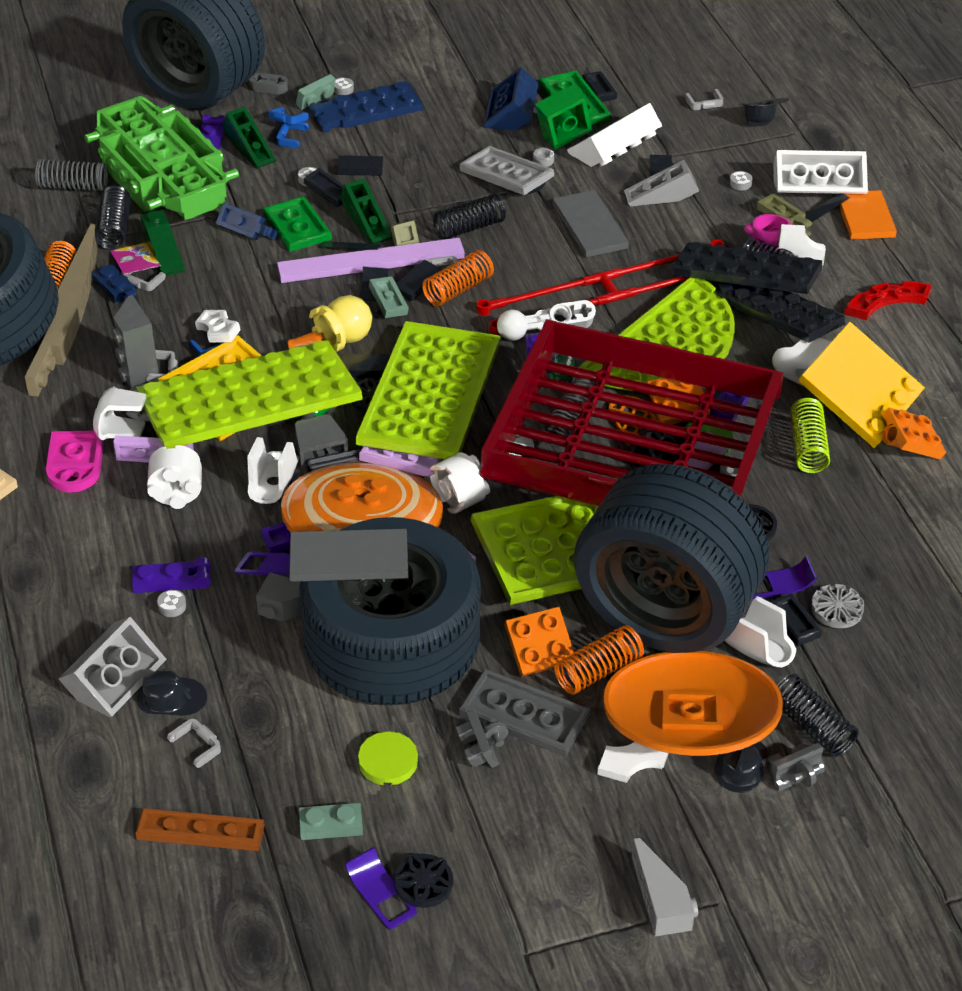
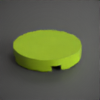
[358,731,418,785]

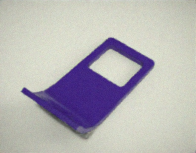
[234,552,290,578]
[752,556,817,599]
[344,847,417,930]

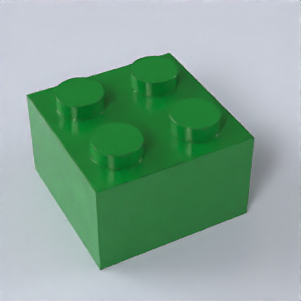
[535,84,592,150]

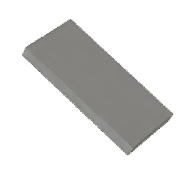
[459,146,554,195]

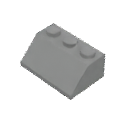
[58,617,166,717]

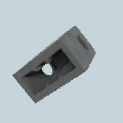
[295,412,348,469]

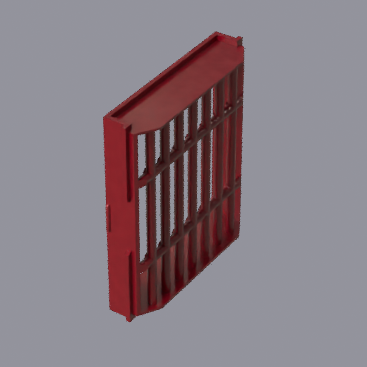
[480,319,784,506]

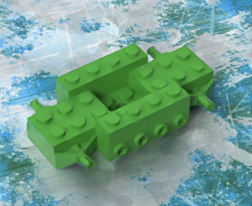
[84,96,239,220]

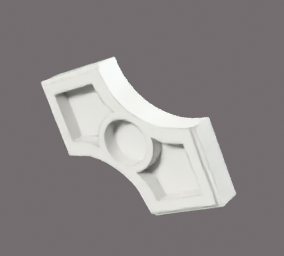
[778,224,826,269]
[195,310,240,342]
[598,742,669,783]

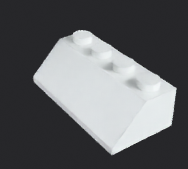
[567,103,662,167]
[773,150,868,194]

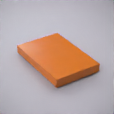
[837,190,897,239]

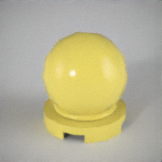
[309,295,372,352]

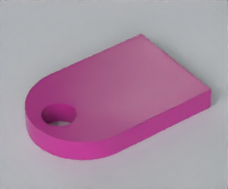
[46,430,104,493]

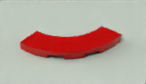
[844,281,932,321]

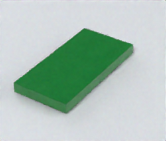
[538,71,611,125]

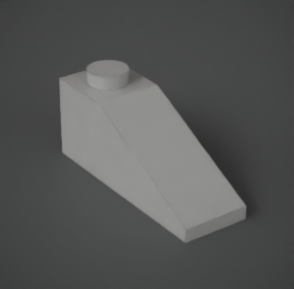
[624,160,699,206]
[632,838,698,936]

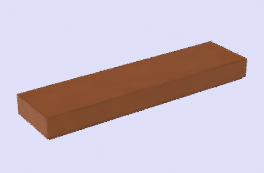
[135,808,265,851]

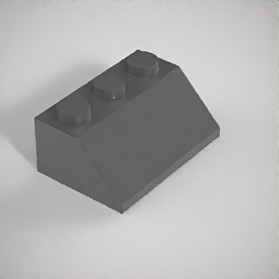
[112,295,159,388]

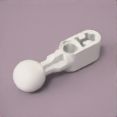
[497,300,596,341]

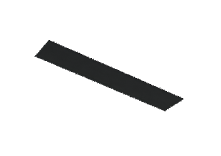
[805,193,850,222]
[320,241,382,250]

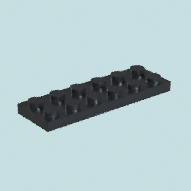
[671,242,823,294]
[714,282,845,343]

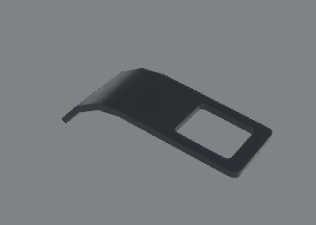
[358,266,389,317]

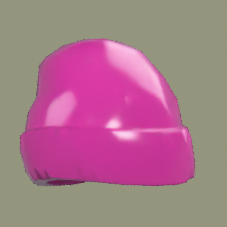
[744,214,792,253]

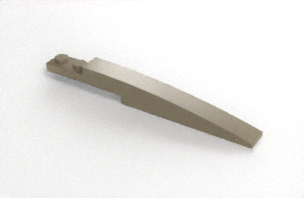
[25,224,98,396]

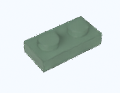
[296,74,336,110]
[369,276,409,318]
[299,803,363,840]

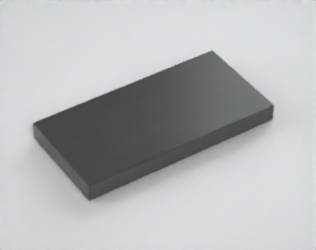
[553,190,629,257]
[290,529,408,582]
[459,669,590,757]

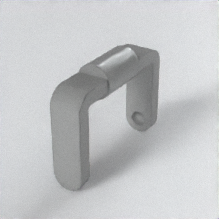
[685,89,723,110]
[420,256,461,277]
[121,271,166,291]
[146,350,178,382]
[167,719,221,768]

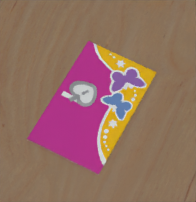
[111,243,161,274]

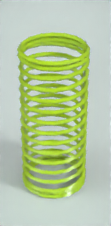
[790,398,830,473]

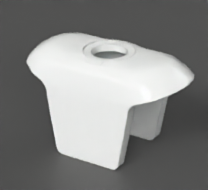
[772,337,831,386]
[93,386,146,440]
[247,437,299,504]
[724,596,796,668]

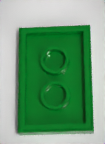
[263,196,332,252]

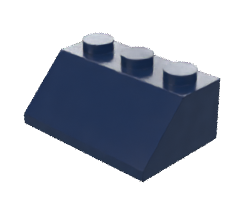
[483,67,538,130]

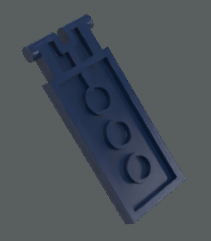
[309,81,423,132]

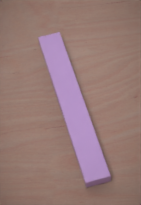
[277,238,464,283]

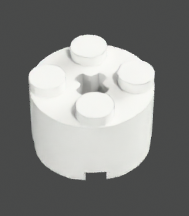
[147,445,202,509]
[430,452,490,514]

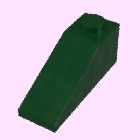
[222,106,276,169]
[340,178,393,244]
[140,210,185,276]

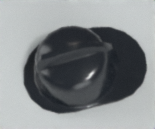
[739,98,789,126]
[137,669,207,716]
[715,741,768,793]

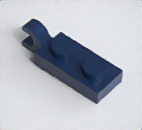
[216,202,278,240]
[91,264,137,303]

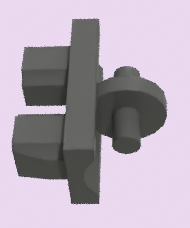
[456,709,509,768]
[768,743,825,791]

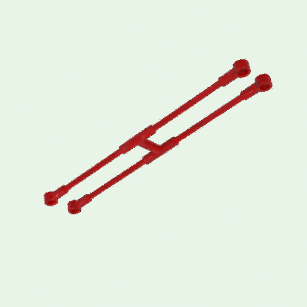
[476,240,724,335]

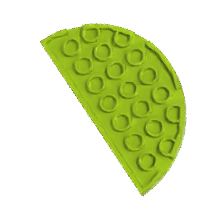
[578,277,735,391]

